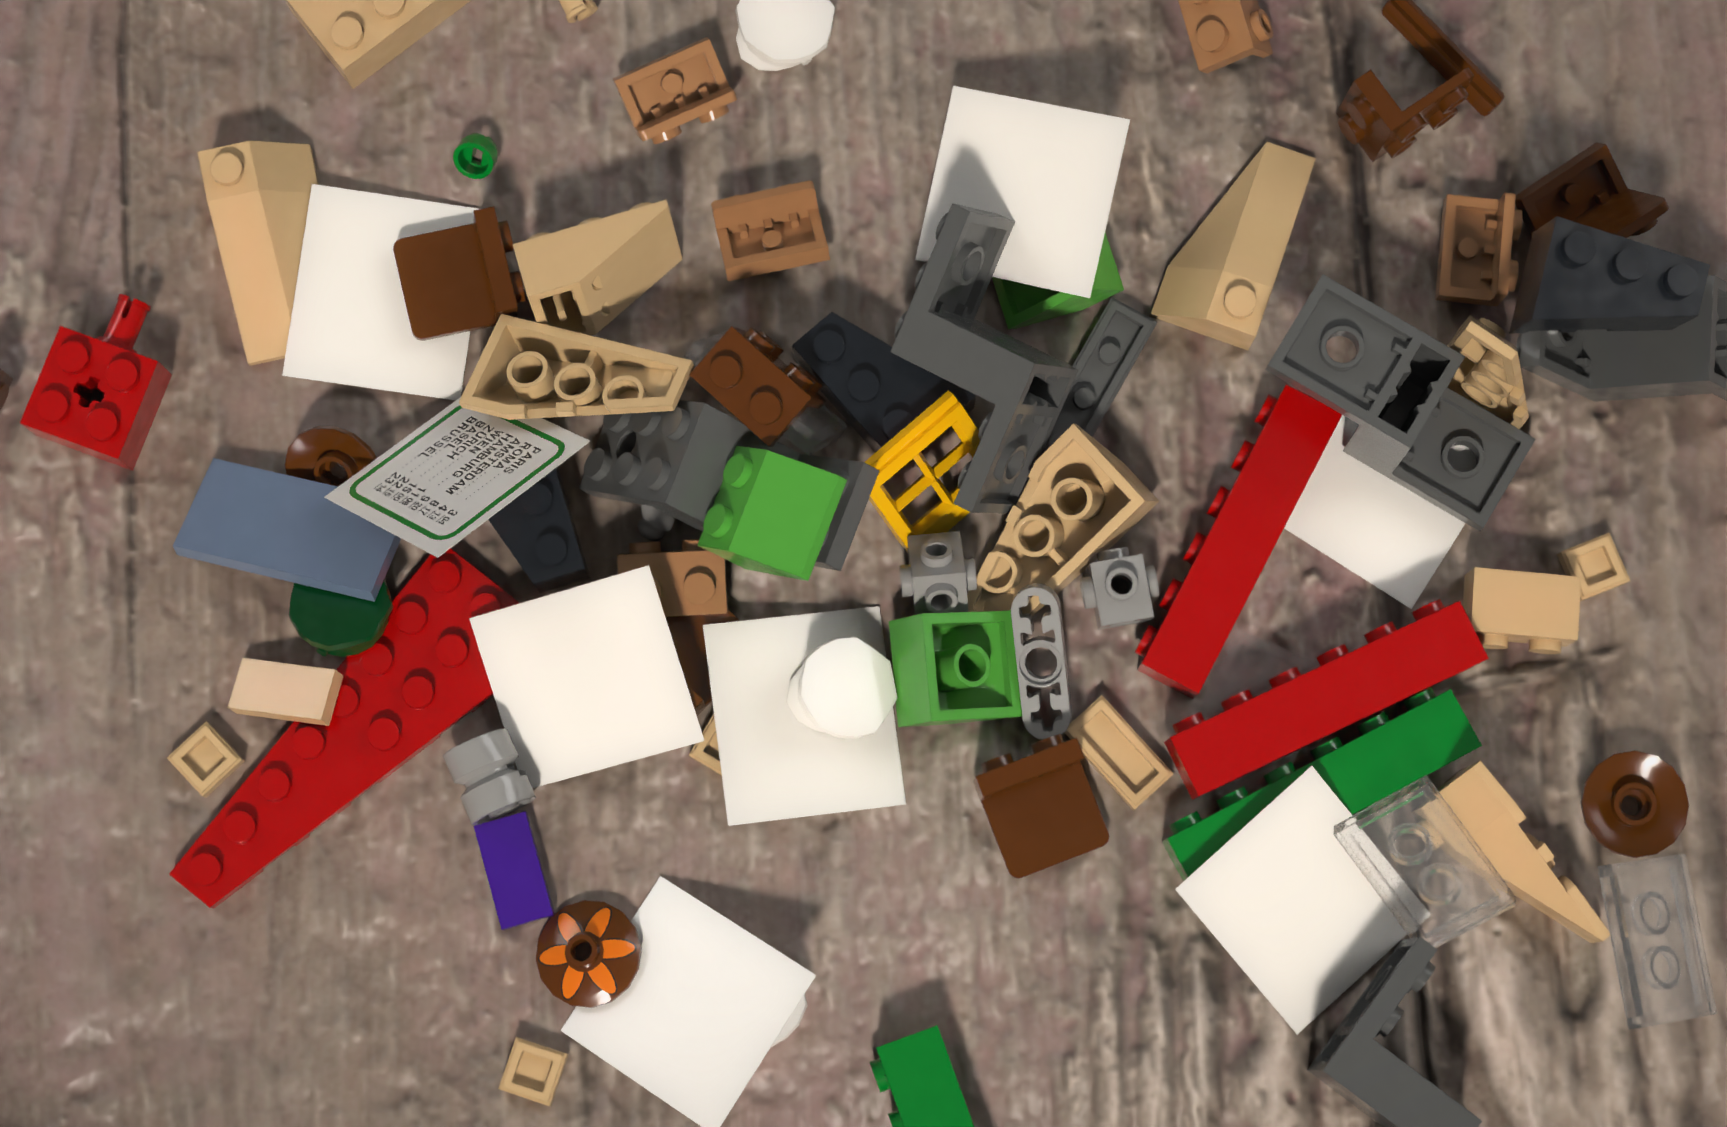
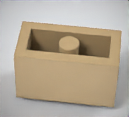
[1463,567,1581,654]

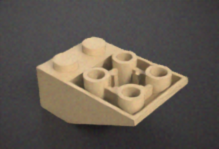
[513,199,683,336]

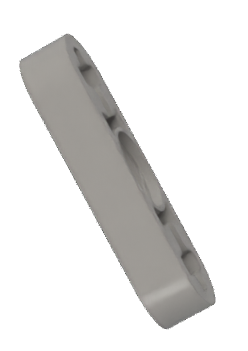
[1011,583,1072,740]

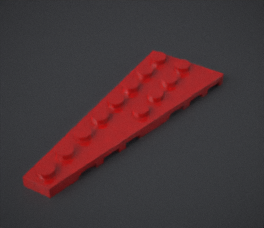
[169,548,519,908]

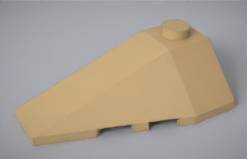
[197,141,319,366]
[1150,142,1316,350]
[459,314,694,420]
[1447,315,1529,429]
[967,423,1159,616]
[1411,760,1611,943]

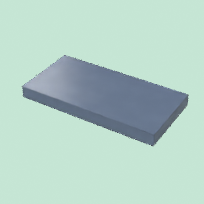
[173,458,401,602]

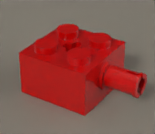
[20,294,172,471]

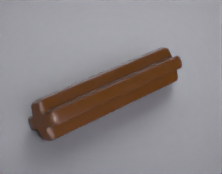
[1382,0,1505,116]

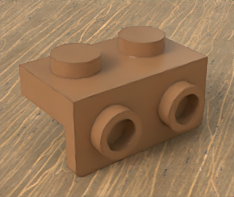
[1178,0,1273,74]
[613,37,737,144]
[711,180,830,282]
[1435,192,1522,307]
[617,539,728,617]

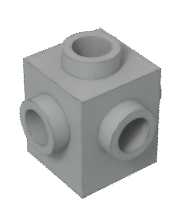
[899,531,977,615]
[1080,547,1159,630]

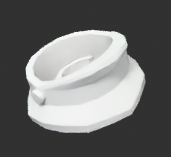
[735,0,835,71]
[786,637,898,739]

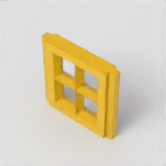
[865,390,980,553]

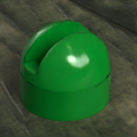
[453,133,498,179]

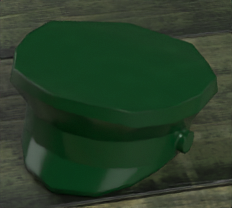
[289,579,393,657]

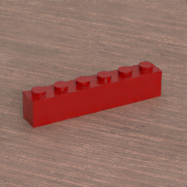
[1134,385,1342,699]
[1164,599,1489,800]

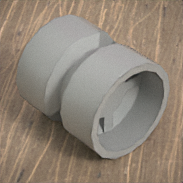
[443,728,536,826]

